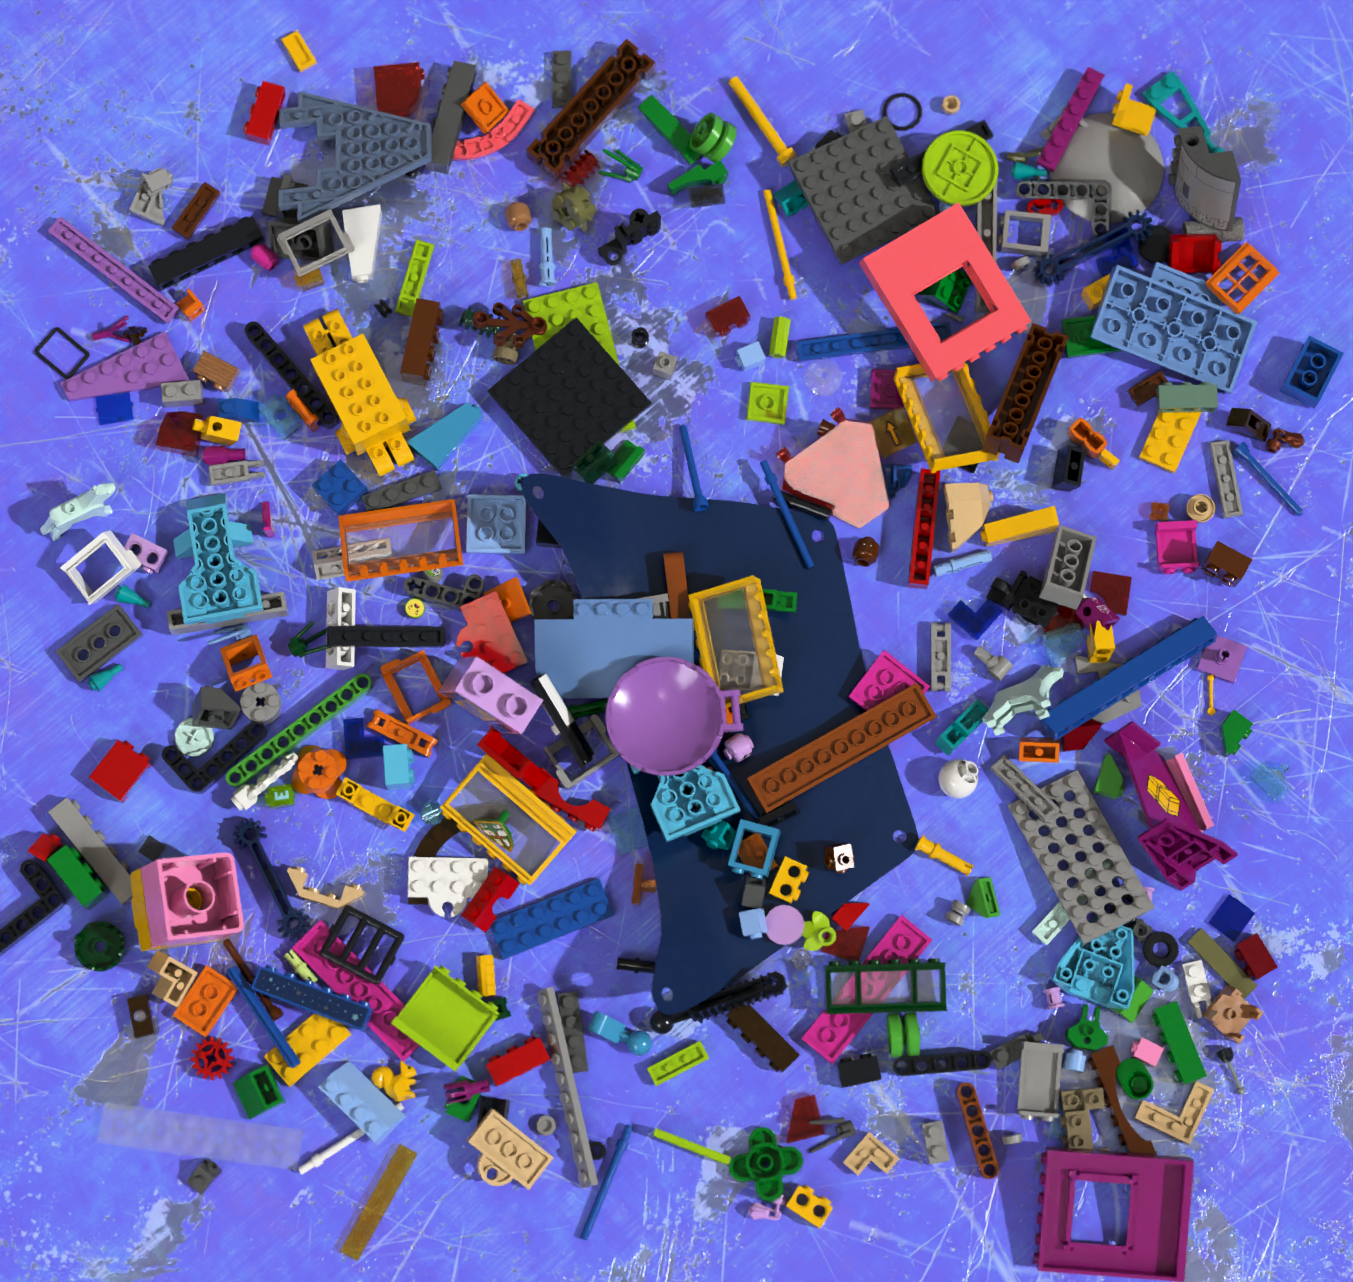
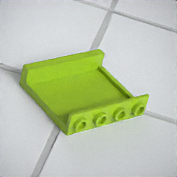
[391,965,500,1072]

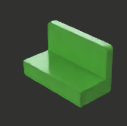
[1109,976,1153,1023]

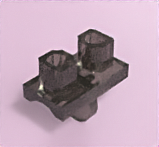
[689,184,726,208]

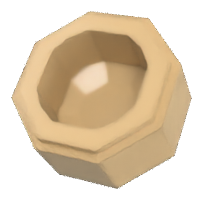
[941,95,961,115]

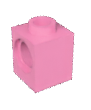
[1130,1038,1164,1067]

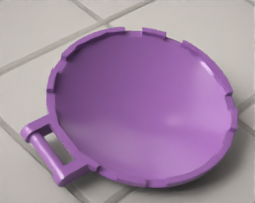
[606,657,744,776]

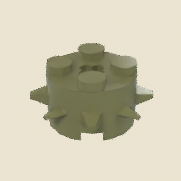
[551,182,596,231]

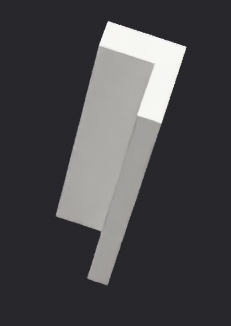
[313,539,393,580]

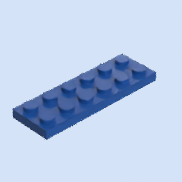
[490,878,614,960]

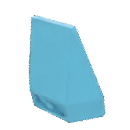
[1052,916,1134,1010]

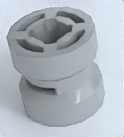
[944,899,971,927]

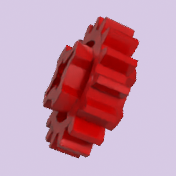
[190,1037,235,1081]

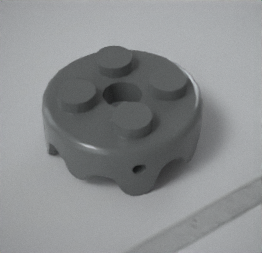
[529,580,577,620]

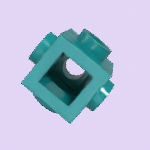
[701,820,737,850]

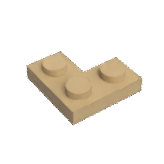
[843,1132,900,1176]

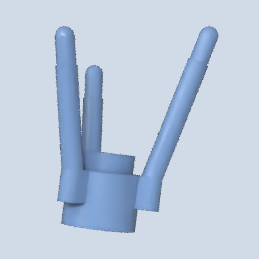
[208,623,252,662]

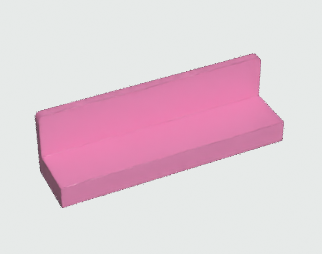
[1166,753,1214,832]

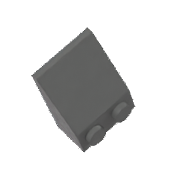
[267,217,334,261]

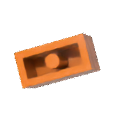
[1019,737,1060,763]

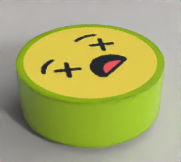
[405,598,425,619]

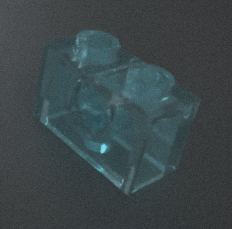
[258,393,302,441]

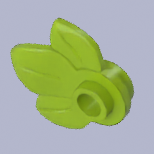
[802,911,836,951]

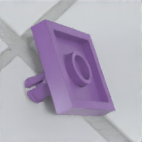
[1196,635,1247,684]

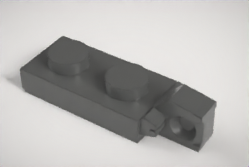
[988,1032,1044,1070]

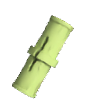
[283,949,318,984]

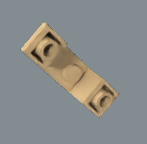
[287,866,366,910]

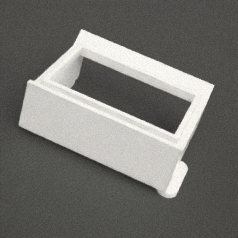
[60,530,141,605]

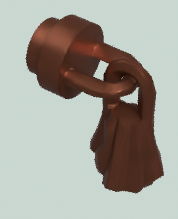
[1265,428,1305,453]

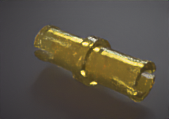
[509,259,529,299]

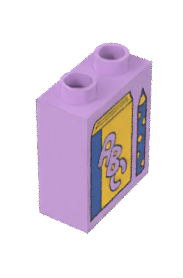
[438,656,543,734]

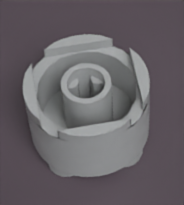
[240,682,282,724]

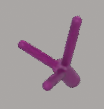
[92,315,131,343]

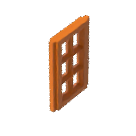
[1205,242,1279,315]

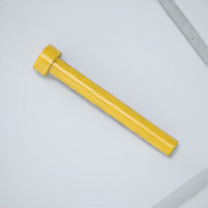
[728,76,798,167]

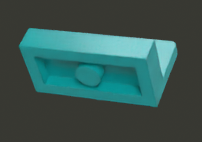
[772,180,808,217]

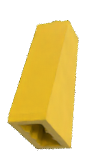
[980,506,1059,547]

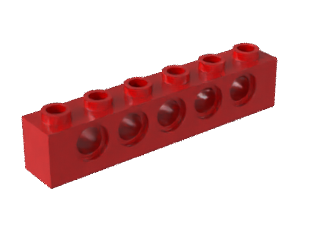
[907,468,940,589]

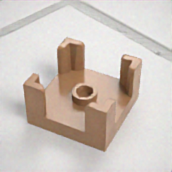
[1202,985,1264,1044]

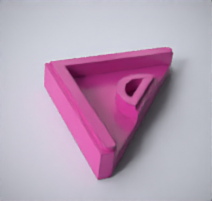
[261,501,275,538]

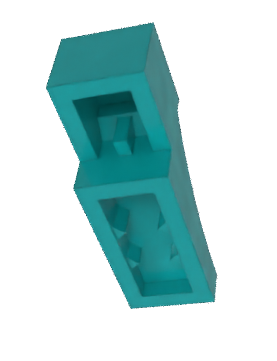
[934,699,989,756]

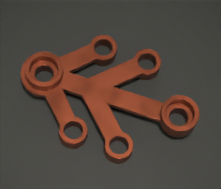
[472,302,547,348]

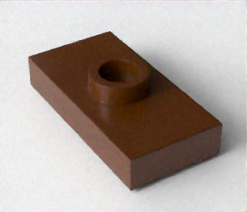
[1127,370,1168,407]

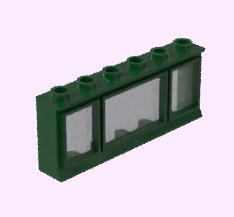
[823,958,947,1014]

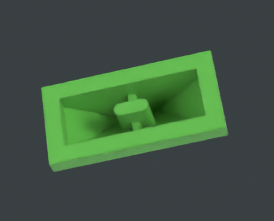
[966,877,1001,918]

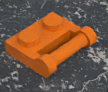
[285,389,319,432]

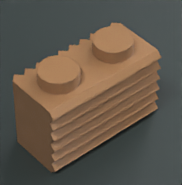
[193,351,240,392]

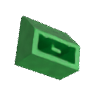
[918,269,971,314]
[233,1065,286,1120]

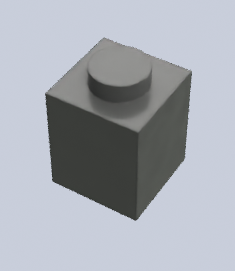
[742,875,766,909]

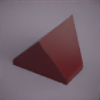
[1061,718,1103,752]

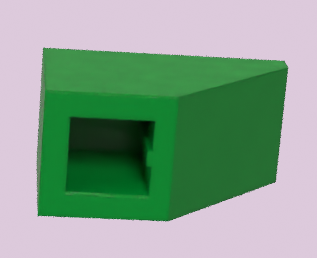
[1219,710,1253,757]

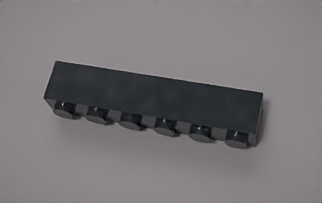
[148,216,265,291]

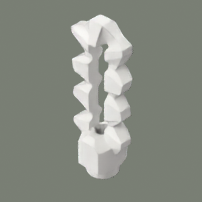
[231,751,299,811]

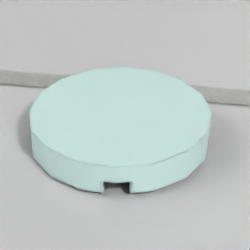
[174,718,214,757]

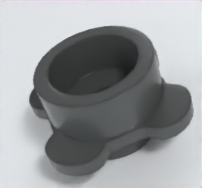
[1130,919,1152,943]

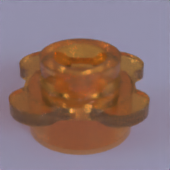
[1149,502,1170,522]

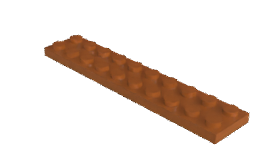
[746,683,937,813]

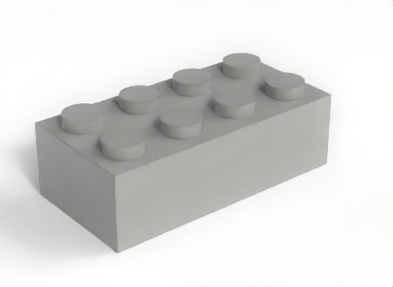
[1039,525,1097,610]

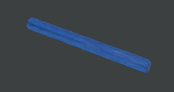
[227,966,300,1068]

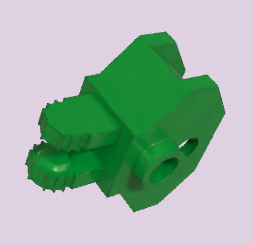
[1065,1004,1108,1051]

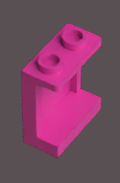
[1155,520,1200,574]

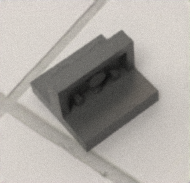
[262,174,309,219]

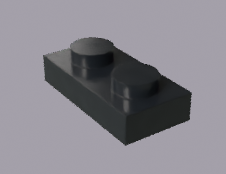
[758,801,801,827]

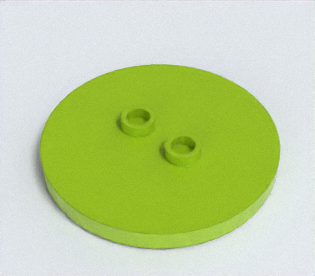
[922,130,998,207]

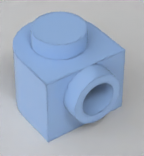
[1151,966,1179,992]
[1063,1049,1086,1073]

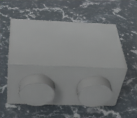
[161,380,204,408]
[920,1121,950,1165]

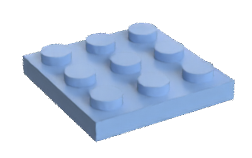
[466,495,526,554]

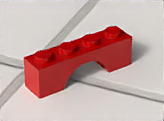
[531,776,611,832]

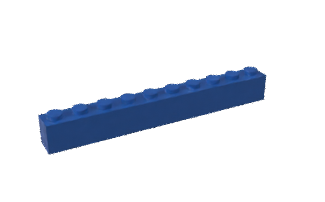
[1040,616,1217,741]

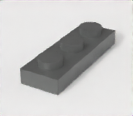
[552,51,571,108]

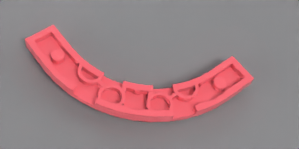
[452,99,534,161]

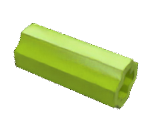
[769,316,791,359]

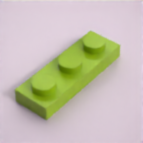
[647,1041,709,1086]

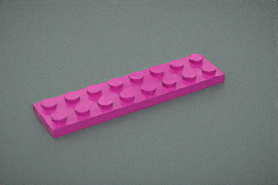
[801,915,932,1064]
[292,920,420,1062]

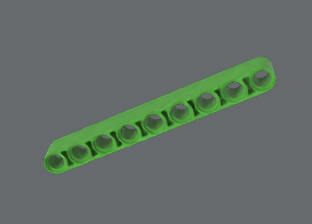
[226,673,373,788]

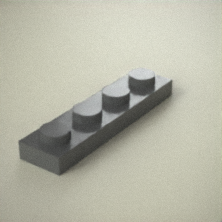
[362,470,442,511]
[558,991,589,1073]

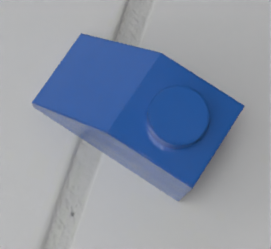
[218,398,260,423]

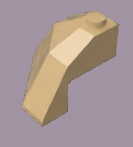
[943,483,993,553]

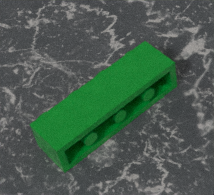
[1151,1001,1207,1085]

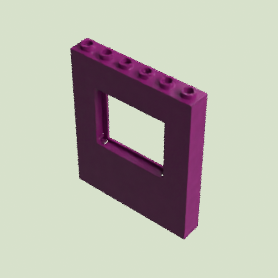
[1033,1147,1194,1282]

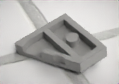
[128,183,165,227]

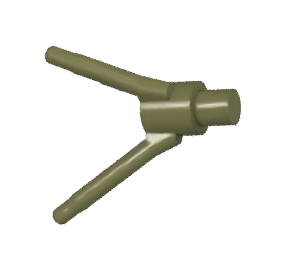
[1007,147,1049,189]

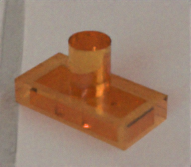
[631,864,656,906]

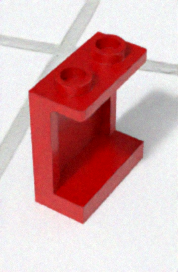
[1168,234,1222,275]
[89,740,152,803]

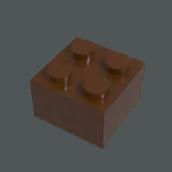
[1200,541,1253,587]

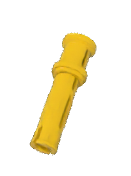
[914,834,974,876]

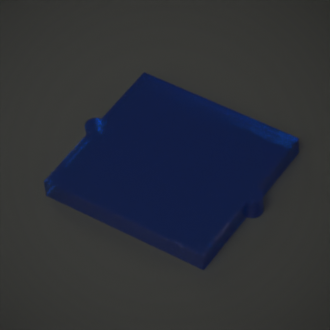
[96,392,134,426]

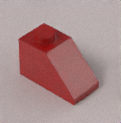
[27,833,64,865]

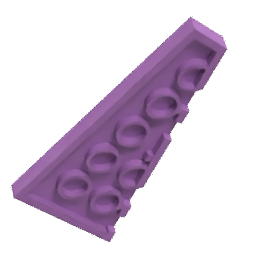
[60,331,190,402]

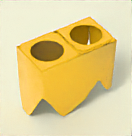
[1086,620,1115,663]

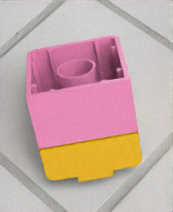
[130,853,244,951]

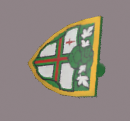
[473,810,514,852]

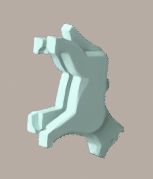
[40,483,116,541]
[982,664,1064,736]

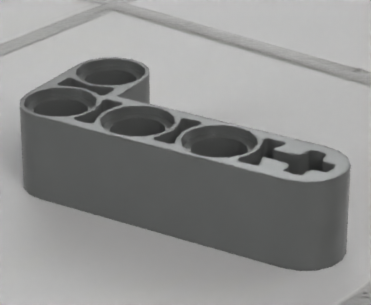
[404,574,484,612]

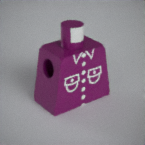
[1076,594,1120,635]

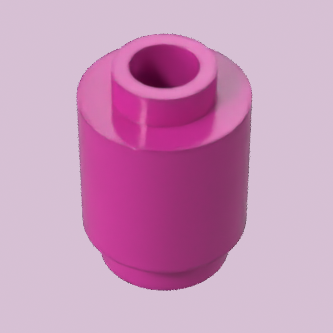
[251,243,280,271]

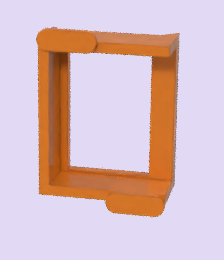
[381,650,451,725]

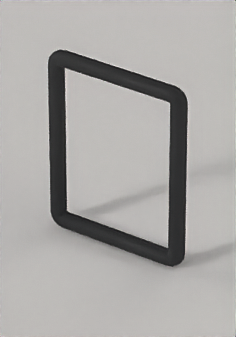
[34,327,90,379]

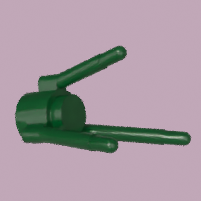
[288,622,331,658]

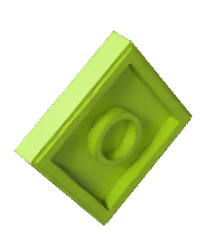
[746,382,789,425]

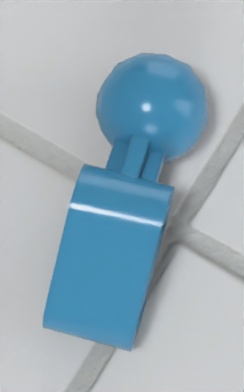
[587,1011,652,1056]

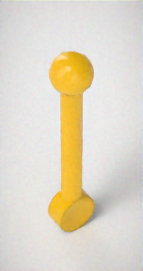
[1207,674,1215,715]

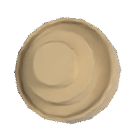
[1186,494,1215,523]

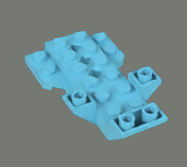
[173,493,264,625]
[630,765,740,842]

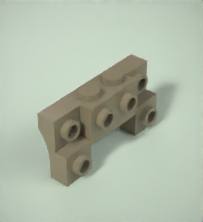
[1059,1087,1110,1151]

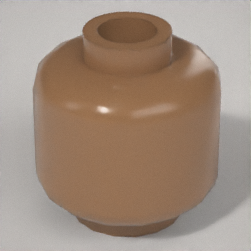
[505,201,532,231]

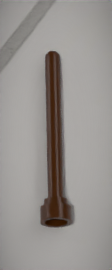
[223,939,284,1021]

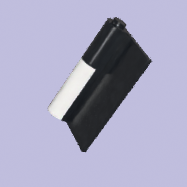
[529,673,594,770]

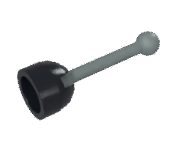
[1216,1047,1245,1095]

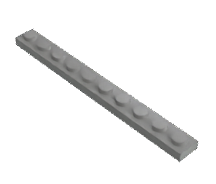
[537,987,598,1188]

